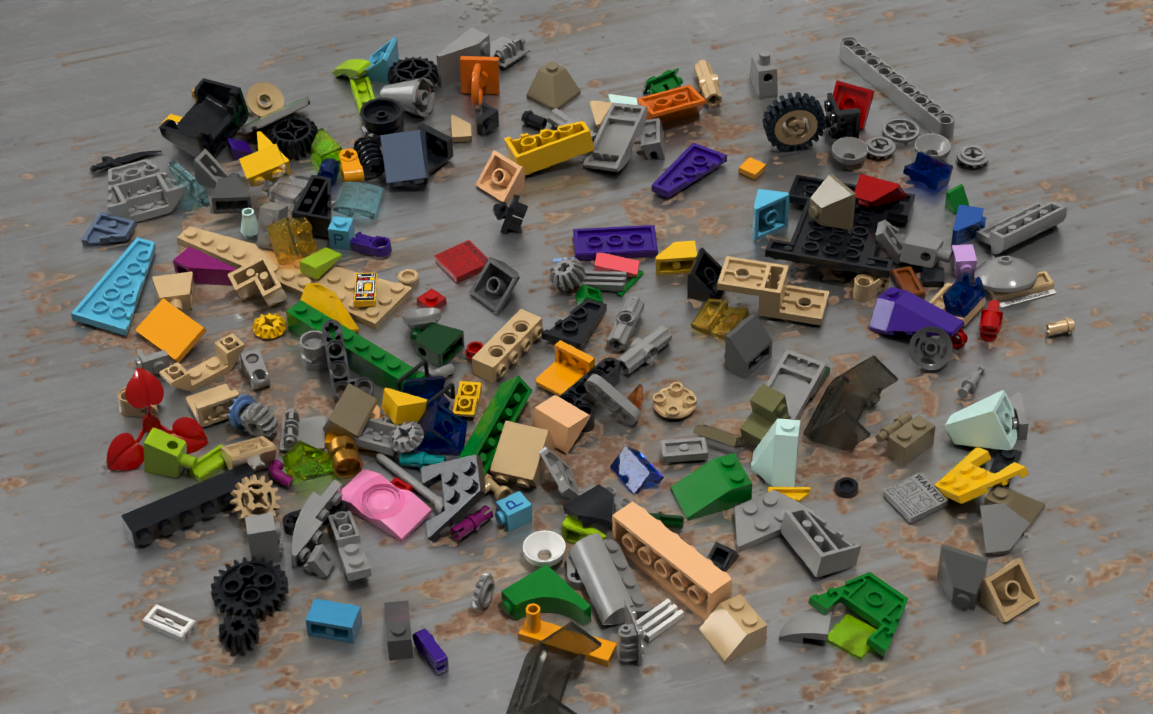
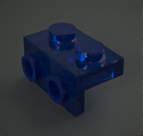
[903,151,953,189]

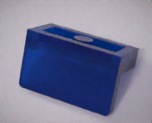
[403,376,450,412]
[610,446,664,494]

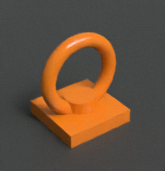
[460,56,500,110]

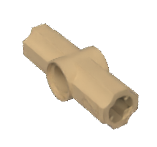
[694,60,722,107]

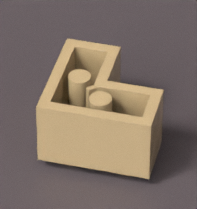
[227,255,288,308]

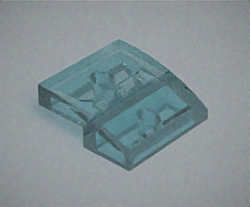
[167,160,210,207]
[333,182,384,219]

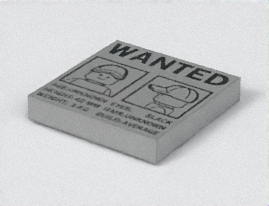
[883,472,948,524]

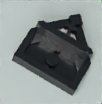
[563,485,616,528]

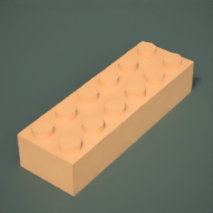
[612,501,732,621]

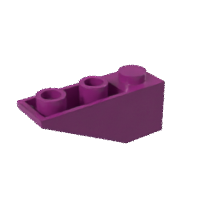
[173,247,236,286]

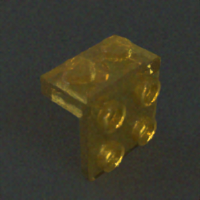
[266,218,318,265]

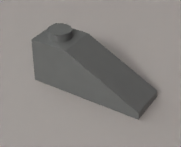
[384,600,413,661]

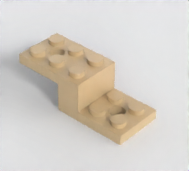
[717,256,829,325]

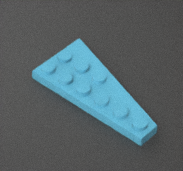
[71,237,156,336]

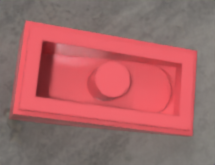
[595,253,639,277]

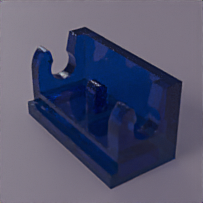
[942,272,986,318]

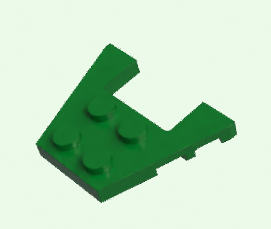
[808,572,908,657]

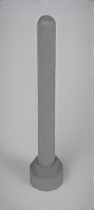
[376,453,445,514]

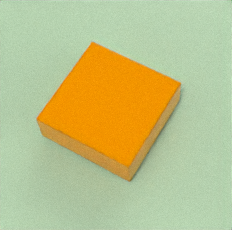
[738,157,766,180]

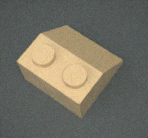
[699,594,767,664]

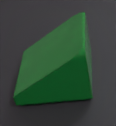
[945,184,969,214]
[575,284,603,306]

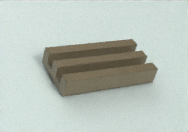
[693,424,743,447]

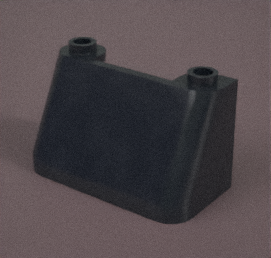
[159,78,249,158]

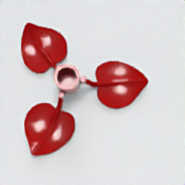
[106,368,208,471]

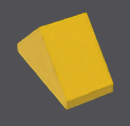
[381,387,428,425]

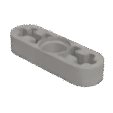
[584,374,641,425]

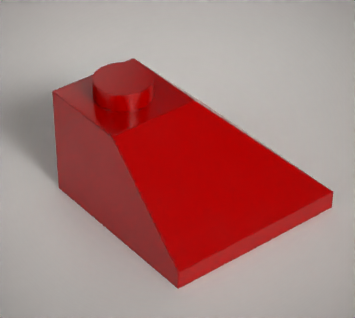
[854,174,906,208]

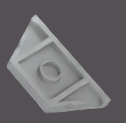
[734,490,817,552]

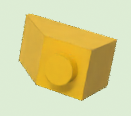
[656,241,697,275]

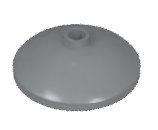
[974,256,1038,292]

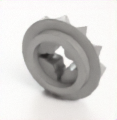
[865,136,896,159]
[957,145,989,169]
[388,421,424,453]
[472,573,495,612]

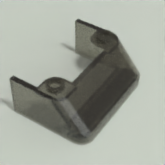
[803,355,898,450]
[506,621,602,714]

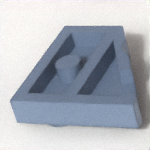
[81,211,137,246]

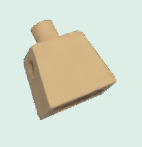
[152,272,195,312]

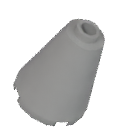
[380,78,435,117]

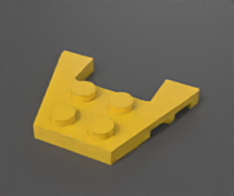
[934,447,1029,504]

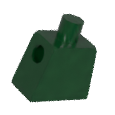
[410,323,465,368]

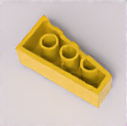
[504,121,595,175]

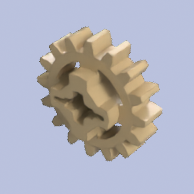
[230,475,281,520]

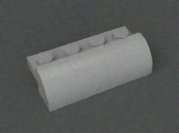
[977,201,1067,254]
[569,533,651,625]

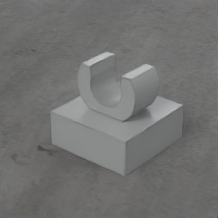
[304,544,335,578]

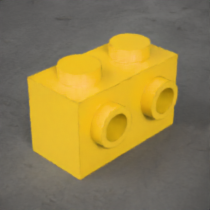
[239,144,288,187]

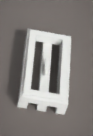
[636,599,684,642]
[142,604,197,643]

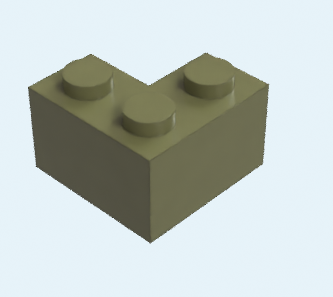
[740,383,790,447]

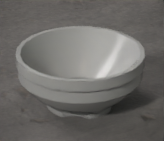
[914,134,951,164]
[832,137,868,167]
[402,308,441,331]

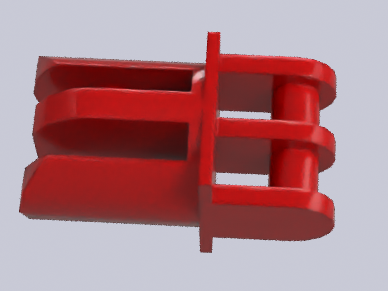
[979,300,1003,342]

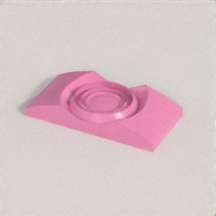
[342,469,432,542]

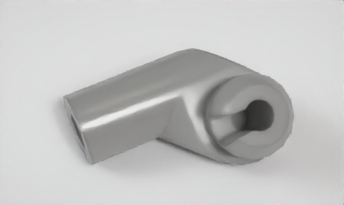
[421,364,455,382]

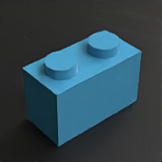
[306,599,362,644]

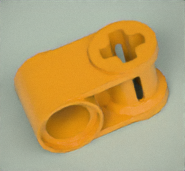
[339,148,365,186]

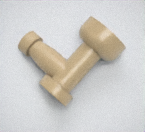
[484,474,512,501]

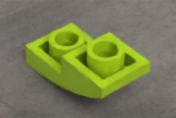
[332,59,372,79]

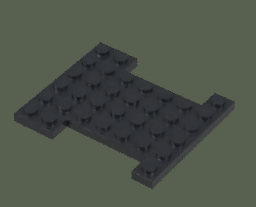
[765,175,916,278]

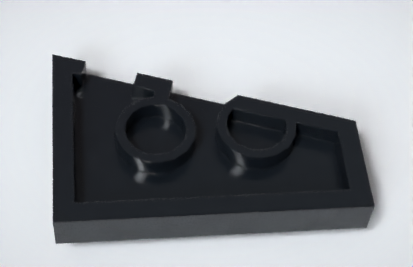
[542,299,607,350]

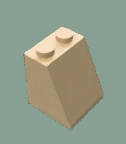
[490,421,555,489]

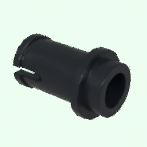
[521,110,547,130]

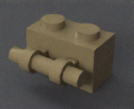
[875,413,935,467]

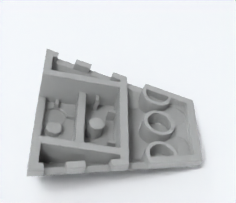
[107,159,186,222]

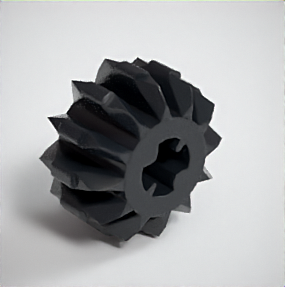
[218,613,259,654]

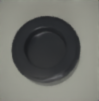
[835,477,858,499]

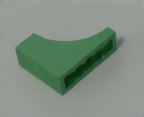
[501,564,591,626]

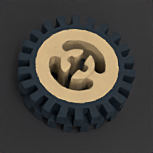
[762,92,826,152]

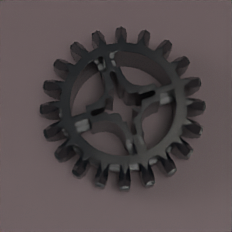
[388,56,439,91]
[266,115,319,159]

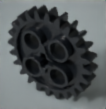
[211,556,289,621]

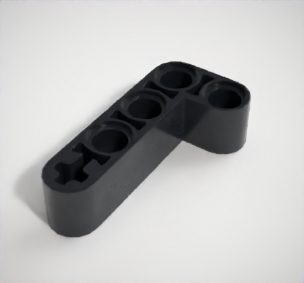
[322,319,374,404]
[559,358,620,433]

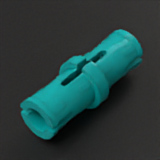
[399,452,447,469]

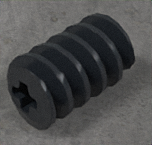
[353,137,385,177]

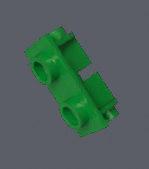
[642,68,683,95]

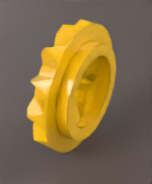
[252,312,287,339]

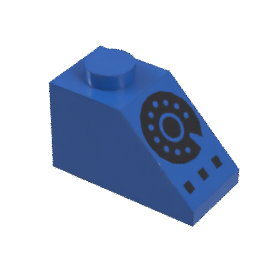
[951,205,986,246]

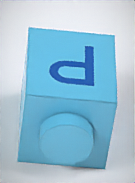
[328,216,355,250]
[495,491,532,532]

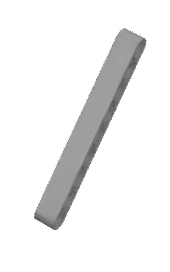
[840,37,955,139]

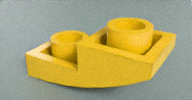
[452,381,482,417]

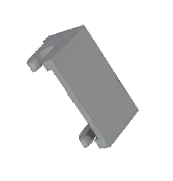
[641,118,665,160]

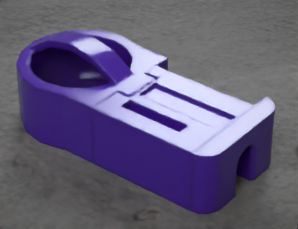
[350,232,392,257]
[412,628,449,675]

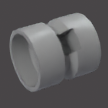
[299,331,328,372]

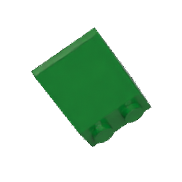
[670,453,752,521]

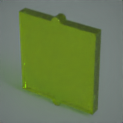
[826,614,877,660]

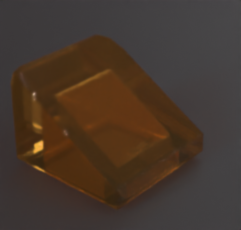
[627,384,643,412]

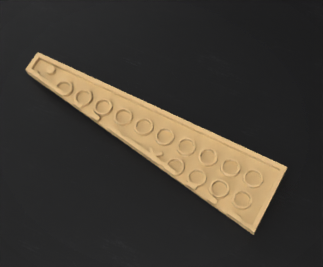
[177,226,413,330]

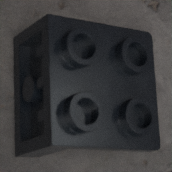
[824,93,861,142]
[417,123,453,174]

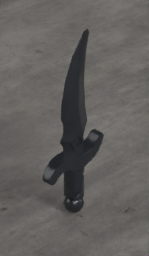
[90,151,162,173]

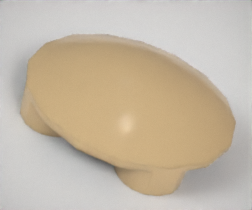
[653,382,697,419]

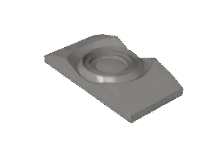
[583,102,648,172]
[747,349,826,420]

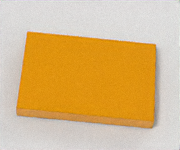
[135,298,207,363]

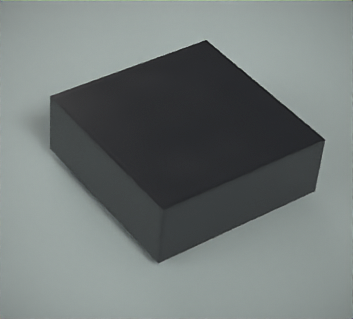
[922,267,945,287]

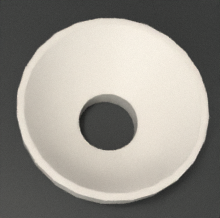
[523,530,566,567]

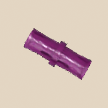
[450,505,493,541]

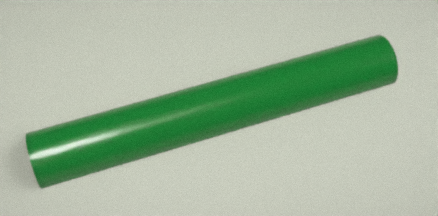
[616,270,644,297]

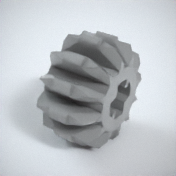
[549,256,586,292]
[240,402,279,438]

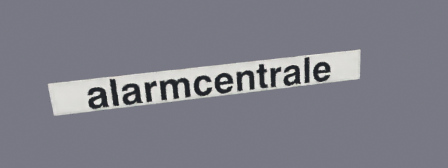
[999,289,1056,308]

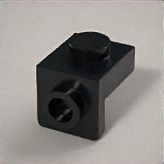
[476,103,499,137]

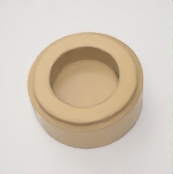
[398,269,419,288]

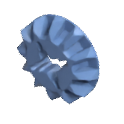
[227,394,256,429]

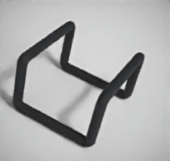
[396,360,455,421]

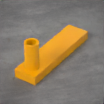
[518,603,617,667]

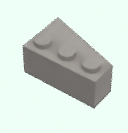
[780,506,861,578]

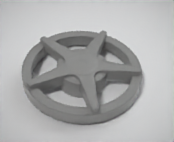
[882,118,920,144]

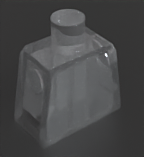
[262,174,310,215]

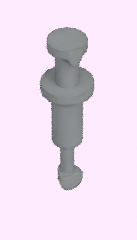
[958,365,986,398]

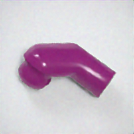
[268,459,294,488]

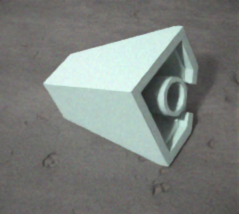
[945,390,1018,450]
[751,418,800,487]

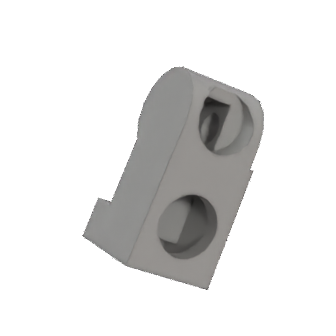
[240,348,270,390]

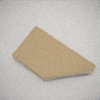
[451,115,472,143]

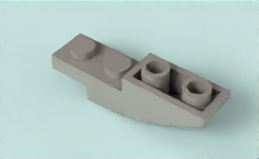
[292,479,343,567]
[328,511,372,581]

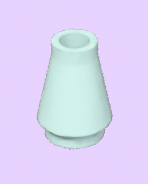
[240,208,259,239]

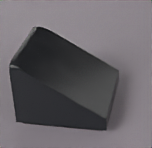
[707,542,739,572]

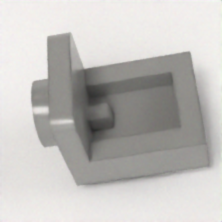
[135,349,170,376]

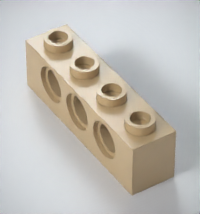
[472,309,544,383]

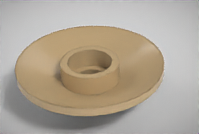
[246,82,284,117]

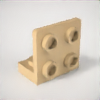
[186,384,242,427]

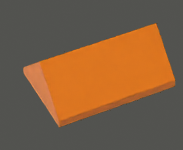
[637,84,706,123]

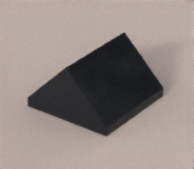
[687,247,723,304]

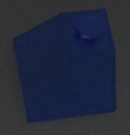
[417,399,467,456]

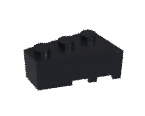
[292,175,332,238]

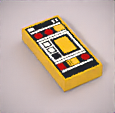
[354,273,378,307]

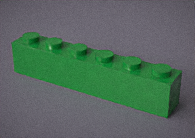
[458,375,533,476]

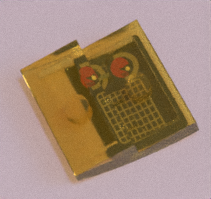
[690,299,749,340]

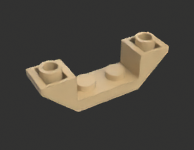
[159,333,245,392]

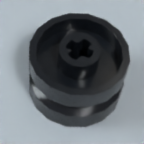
[360,98,404,146]

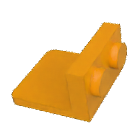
[536,340,595,396]

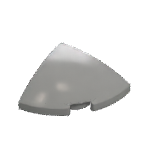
[779,608,833,644]

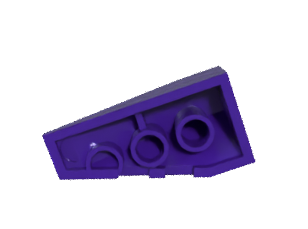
[869,287,964,336]

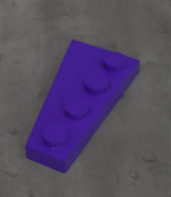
[652,143,727,198]

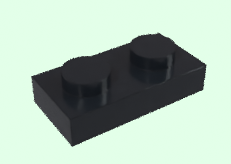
[989,449,1022,488]

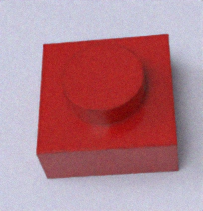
[416,288,447,309]

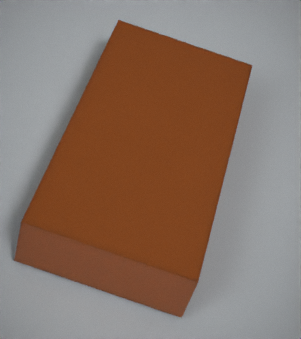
[890,266,925,299]

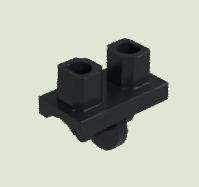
[492,194,528,235]

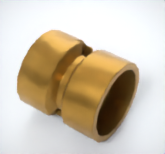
[327,436,363,479]

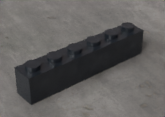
[121,463,260,549]

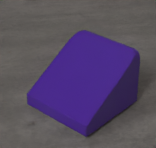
[227,138,253,160]

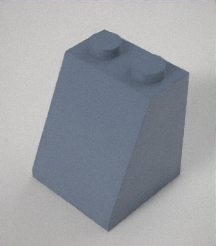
[380,130,429,187]

